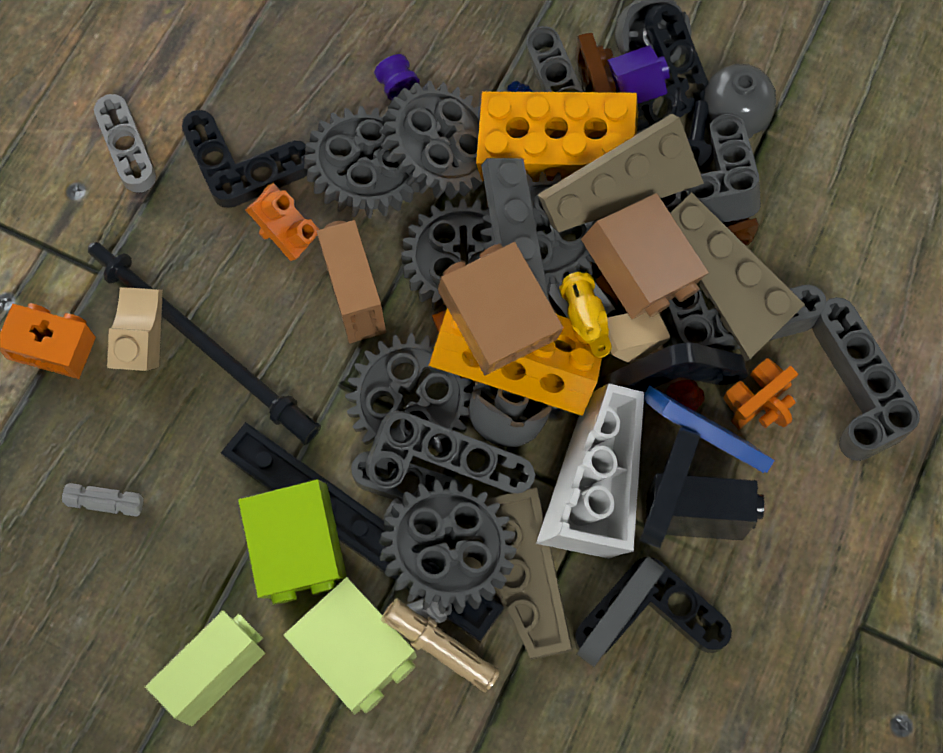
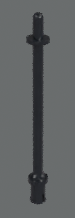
[87,242,321,445]

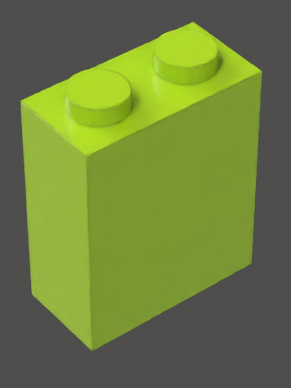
[238,480,347,605]

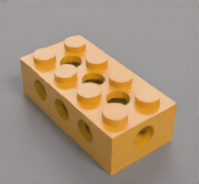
[476,92,638,182]
[429,308,604,416]

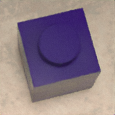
[608,45,670,104]

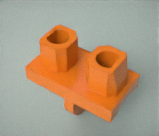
[246,183,319,261]
[723,358,799,430]

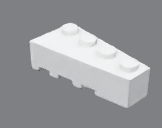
[536,383,644,558]

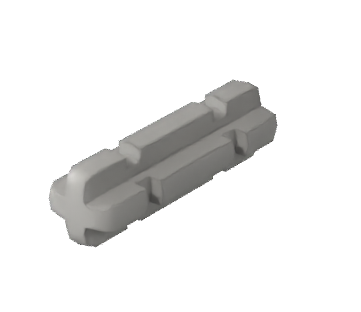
[62,483,143,516]

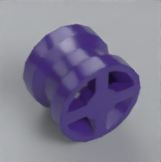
[374,54,420,101]

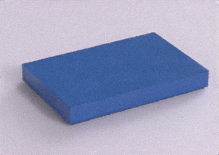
[644,385,775,473]

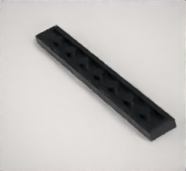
[221,422,505,643]

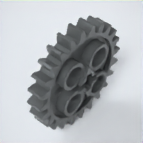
[380,81,484,199]
[304,106,420,218]
[481,172,605,294]
[401,198,490,311]
[345,333,473,463]
[379,480,517,614]

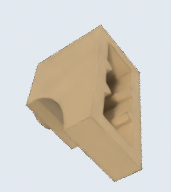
[107,287,163,371]

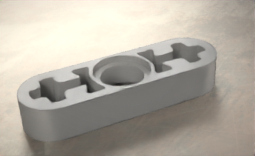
[94,94,156,193]

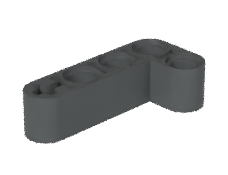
[662,285,827,352]
[812,297,920,461]
[365,411,535,494]

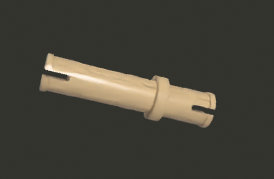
[381,598,500,693]

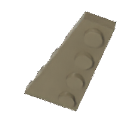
[538,114,704,232]
[670,192,805,362]
[466,487,573,660]

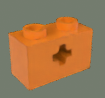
[0,303,96,379]

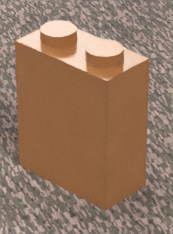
[581,193,709,319]
[316,220,386,344]
[438,242,563,375]

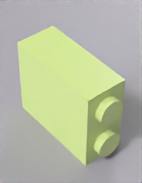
[284,577,417,715]
[145,611,265,726]

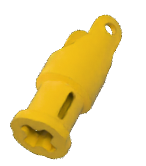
[559,272,612,358]

